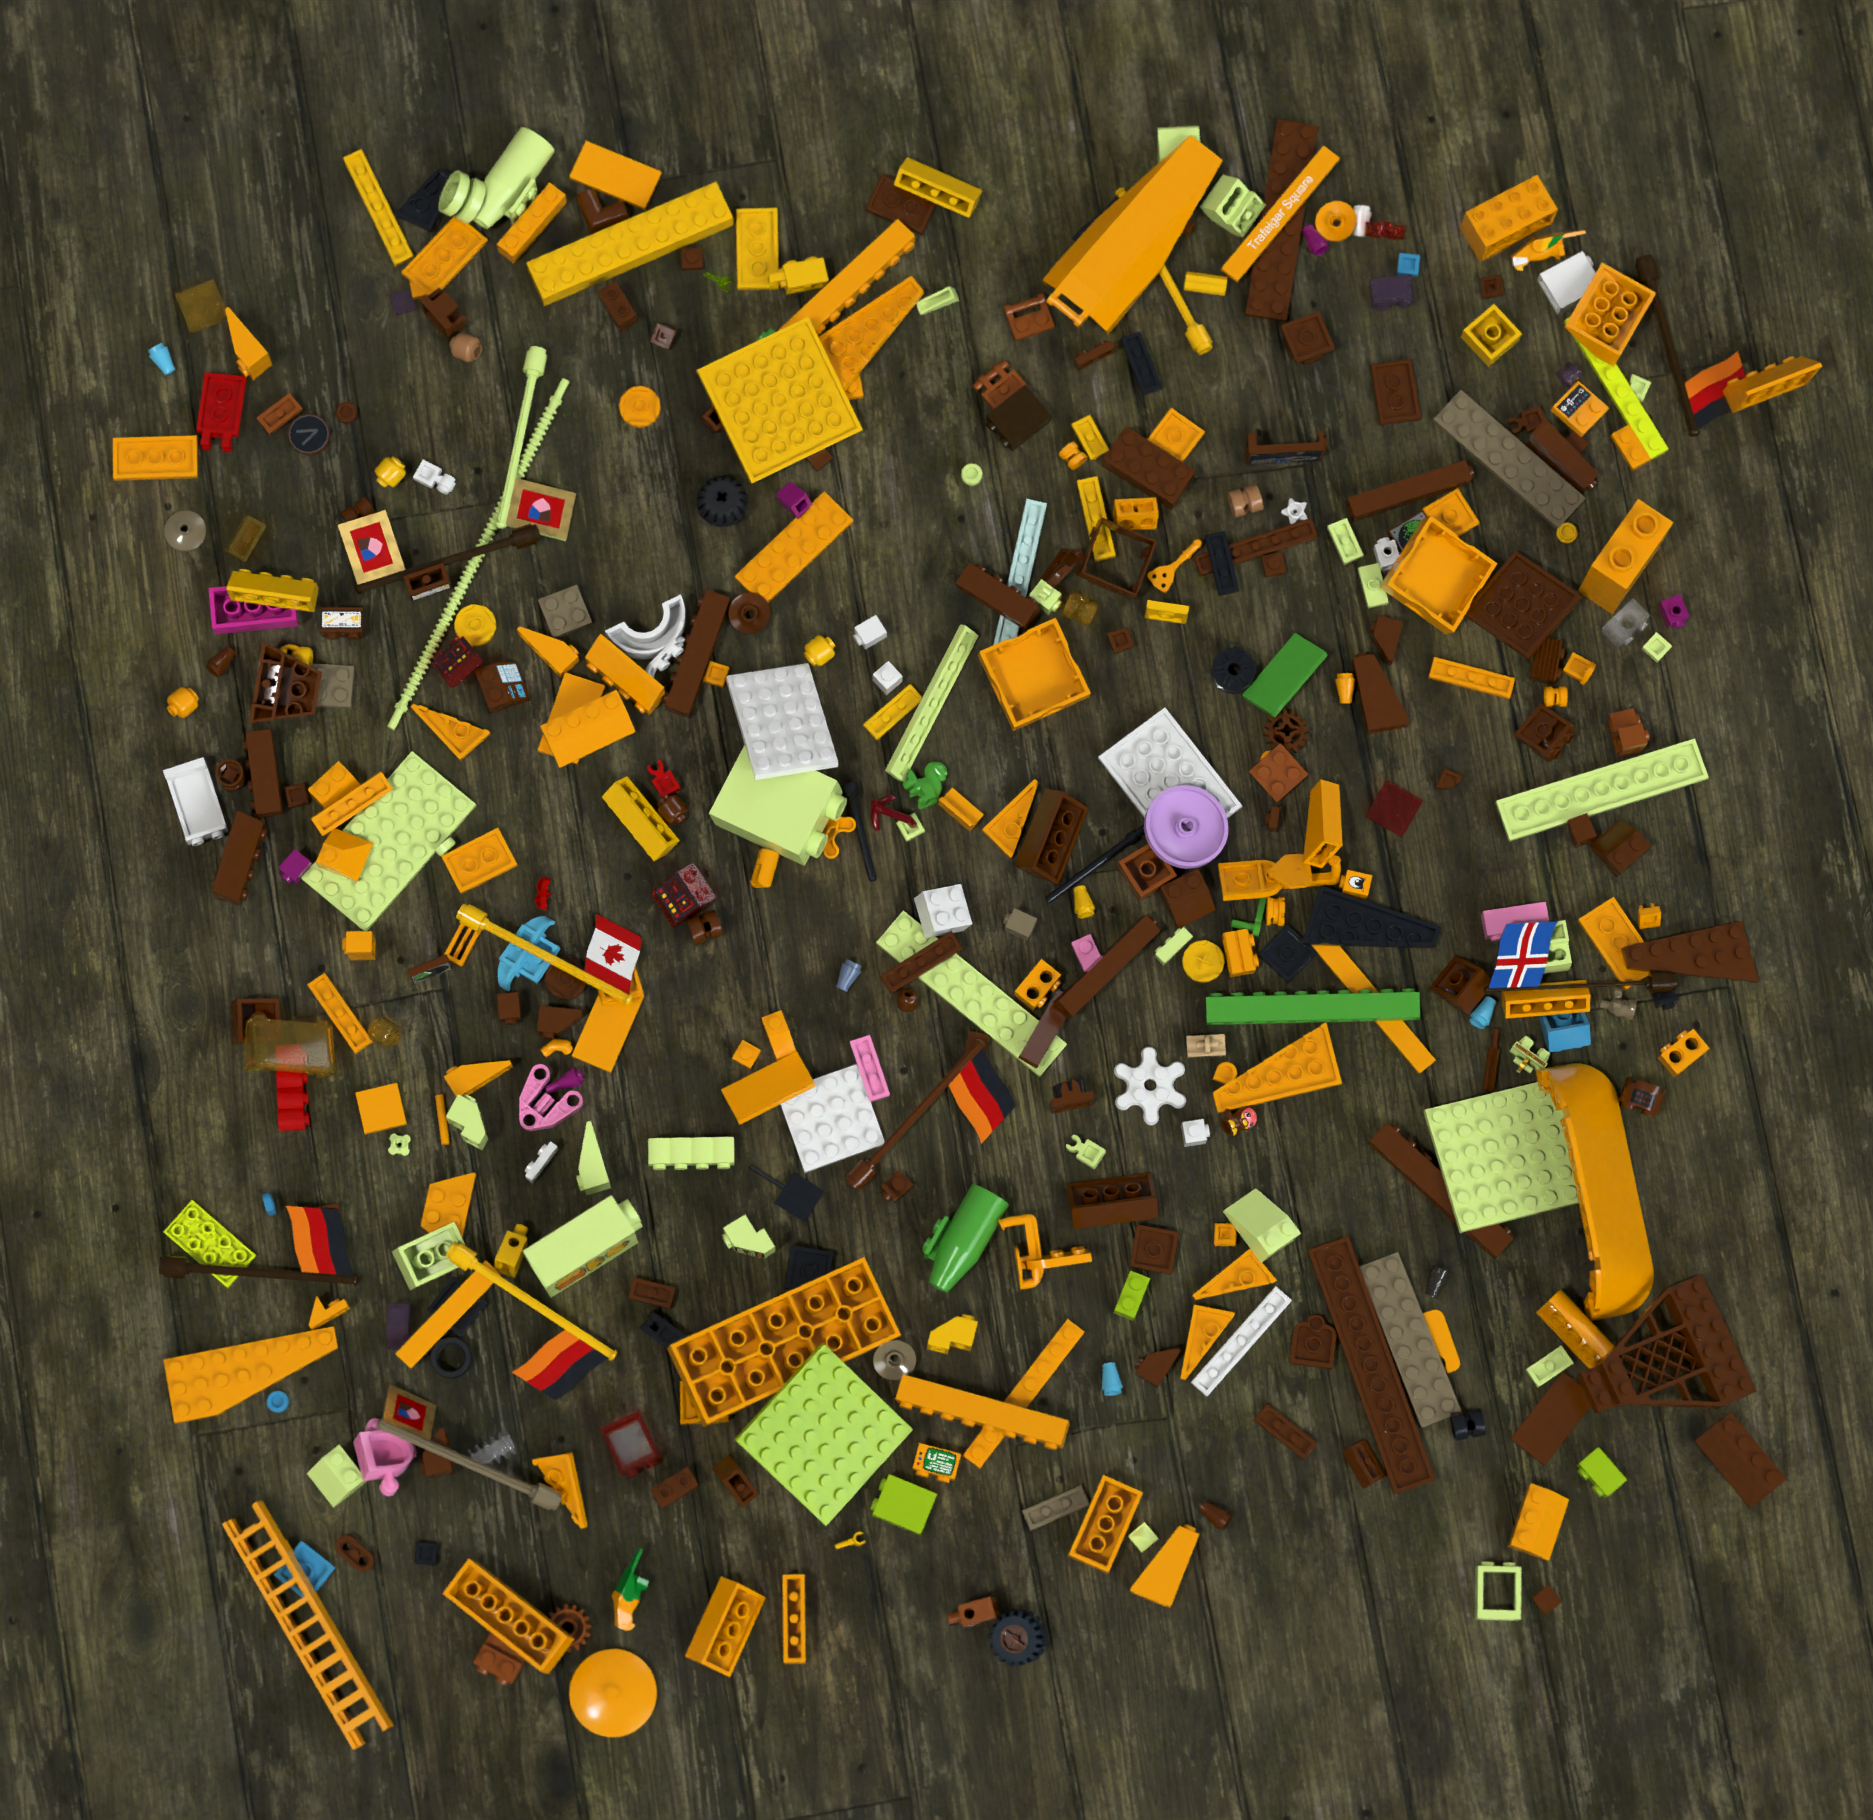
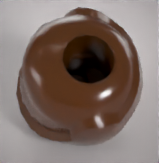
[897,988,919,1012]

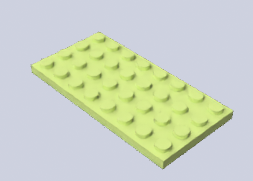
[301,752,476,931]

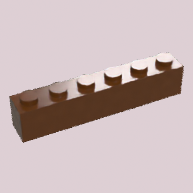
[663,590,731,718]

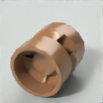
[1227,484,1263,518]

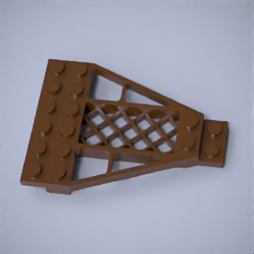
[1577,1274,1757,1414]

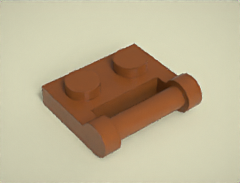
[1003,293,1055,342]

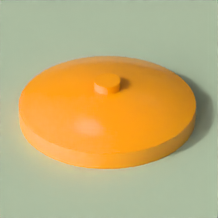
[569,1649,657,1737]

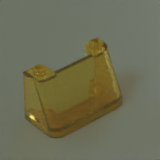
[244,1015,336,1078]

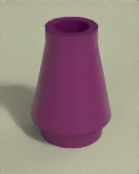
[1302,224,1329,256]

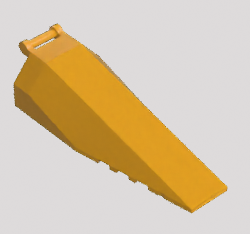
[1043,135,1223,335]

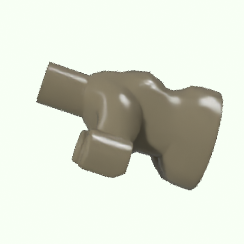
[1600,987,1637,1020]

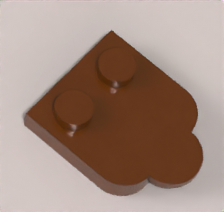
[1289,1314,1336,1370]

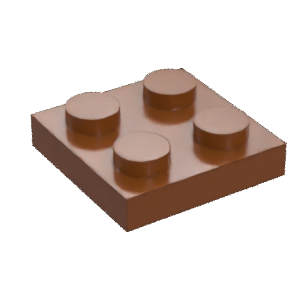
[1249,743,1308,802]

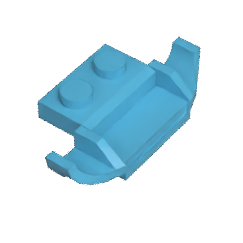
[498,916,560,992]

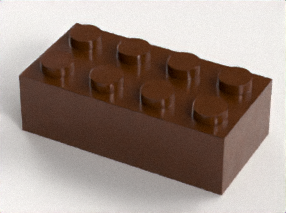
[1102,426,1196,511]

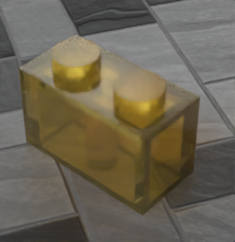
[224,515,266,562]

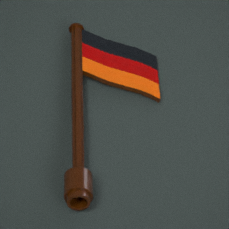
[845,1039,1015,1191]

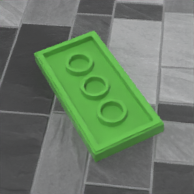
[1242,633,1328,718]

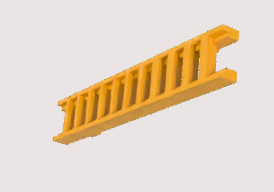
[222,1500,394,1750]

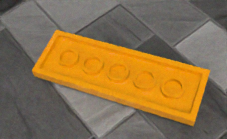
[735,491,854,603]

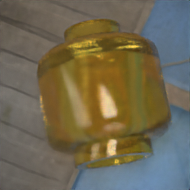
[367,1017,400,1048]

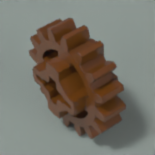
[1263,709,1309,754]

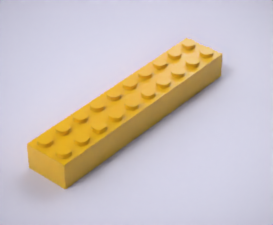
[526,182,734,306]

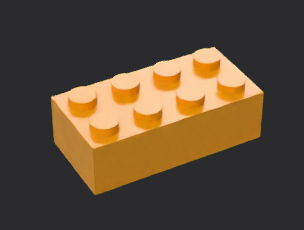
[1068,1475,1143,1574]

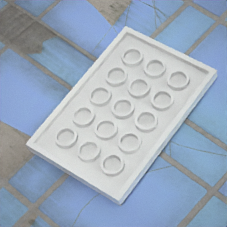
[726,663,838,780]
[1098,708,1242,818]

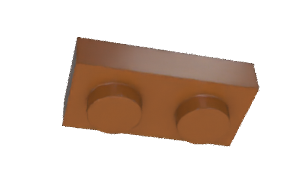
[257,393,303,435]

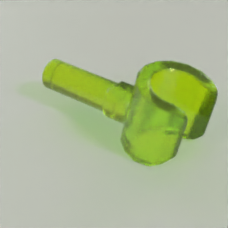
[704,272,733,292]

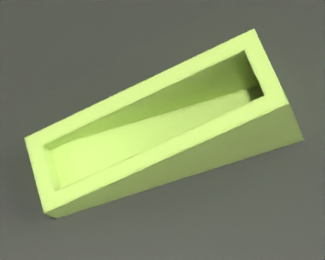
[916,286,959,315]

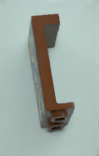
[1245,430,1328,465]

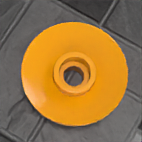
[1315,201,1357,242]

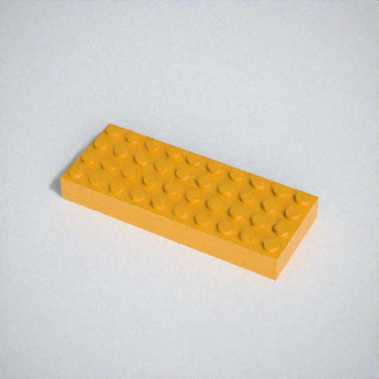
[667,1257,901,1427]

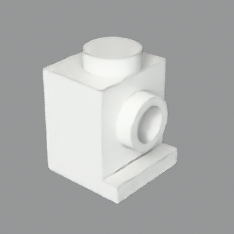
[1373,537,1399,572]

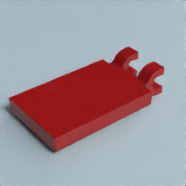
[196,372,247,453]

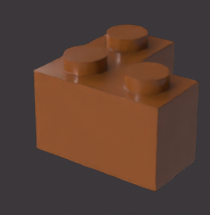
[1607,708,1649,758]

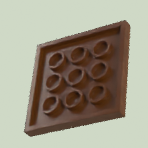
[1465,551,1582,660]

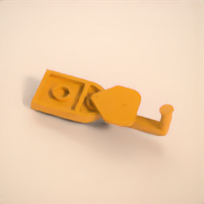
[1218,854,1341,901]

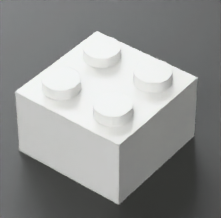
[914,884,972,939]

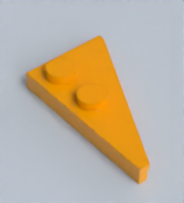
[411,704,491,761]
[982,779,1038,859]
[532,1452,588,1529]

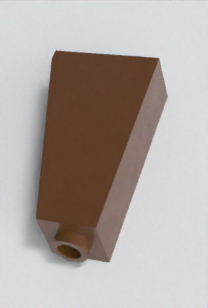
[1527,419,1599,494]
[1351,652,1410,735]

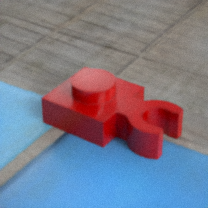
[647,760,681,798]

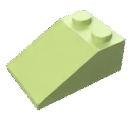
[576,1121,611,1195]
[1223,1189,1301,1263]
[392,1222,466,1290]

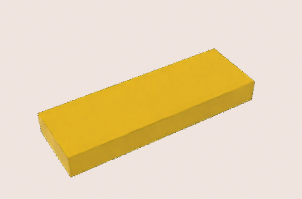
[863,684,923,741]

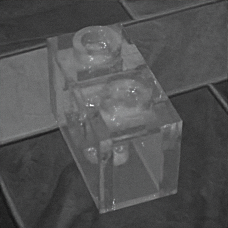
[1601,598,1651,649]

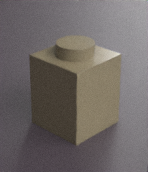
[1003,908,1037,941]

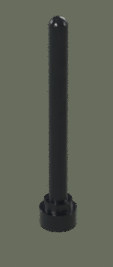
[841,782,876,882]

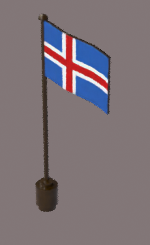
[1484,921,1677,994]

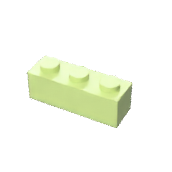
[1155,927,1193,965]

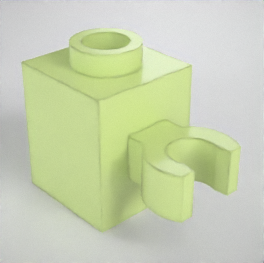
[1029,579,1062,615]

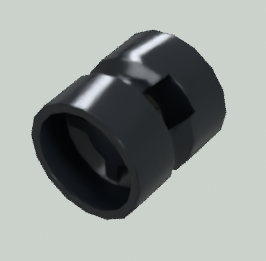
[1450,1408,1486,1441]

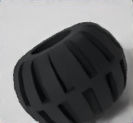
[696,475,748,527]

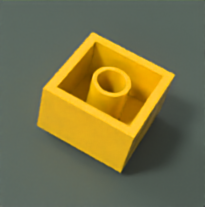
[1461,304,1522,367]

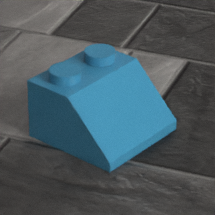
[1539,1012,1591,1053]

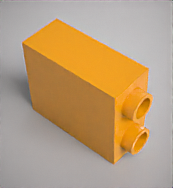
[1578,499,1673,615]

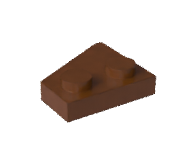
[1038,548,1086,587]

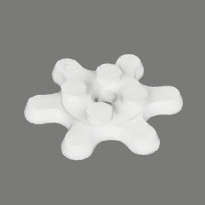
[1114,1046,1186,1125]

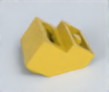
[927,1314,978,1354]

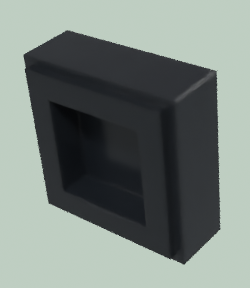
[414,1542,438,1566]

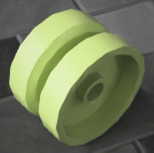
[438,170,486,224]

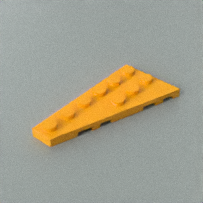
[819,276,924,391]
[1212,1022,1342,1114]

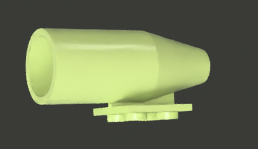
[473,127,554,229]

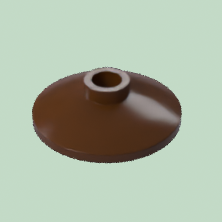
[728,593,770,634]

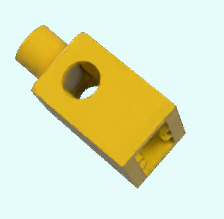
[495,1224,528,1279]

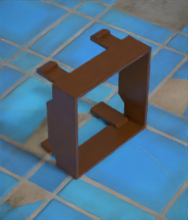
[1075,518,1157,599]

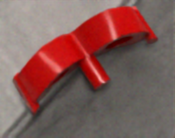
[534,877,551,910]

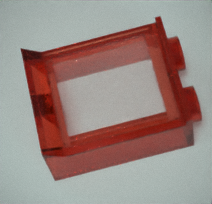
[599,1410,661,1478]

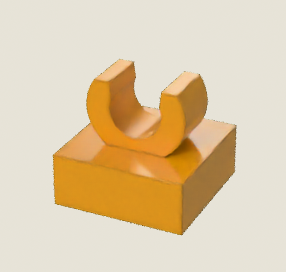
[1638,903,1661,929]

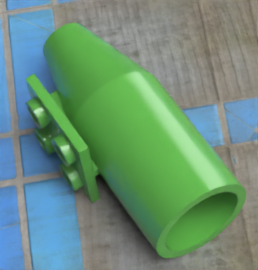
[922,1184,1009,1293]

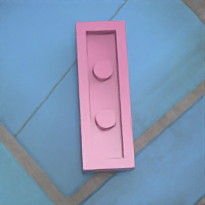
[850,1035,890,1102]

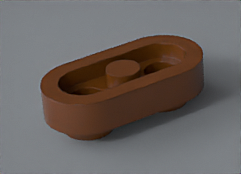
[336,1536,374,1572]

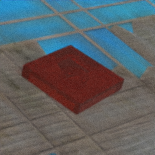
[1365,780,1423,838]

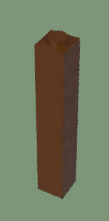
[1346,460,1474,522]
[1053,915,1161,1018]

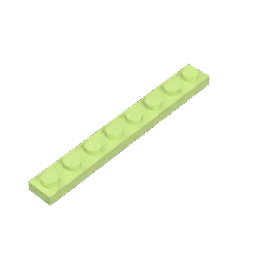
[885,624,979,782]

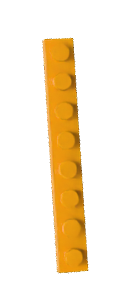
[963,1319,1084,1469]

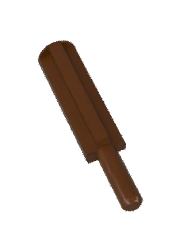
[1482,1028,1500,1092]

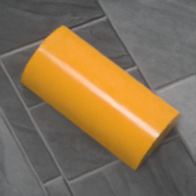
[1536,1289,1614,1369]

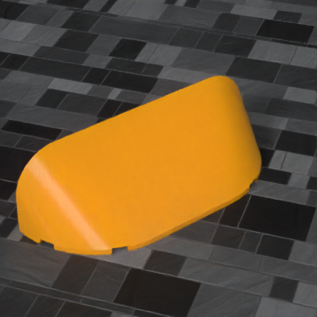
[1535,1063,1654,1321]

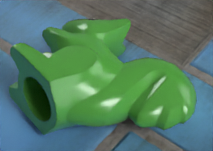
[903,761,948,809]

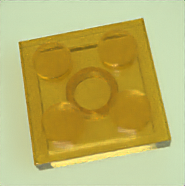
[175,279,227,333]

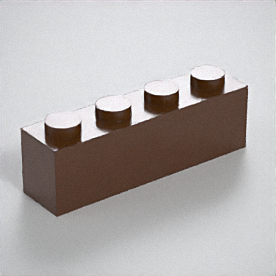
[956,562,1041,631]
[243,729,283,819]

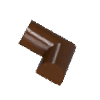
[576,189,629,235]

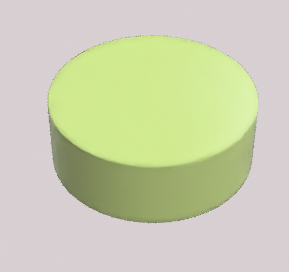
[961,464,982,486]
[435,837,456,856]

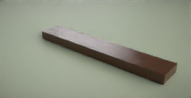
[1193,518,1318,577]

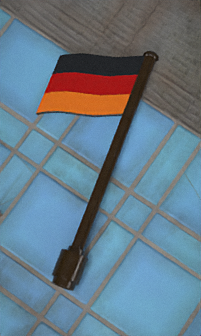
[1635,254,1746,437]
[159,1206,359,1286]

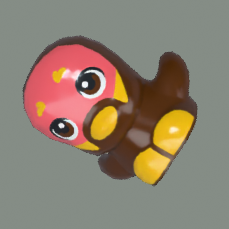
[1221,1106,1257,1137]

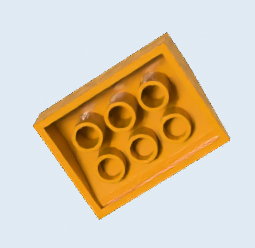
[1565,263,1656,367]
[1723,356,1822,413]

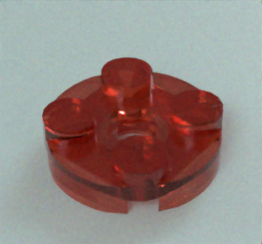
[1364,221,1406,240]

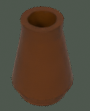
[206,646,236,677]
[1199,1501,1232,1530]

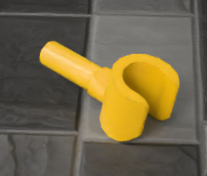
[835,1532,866,1549]

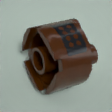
[1618,1077,1667,1118]

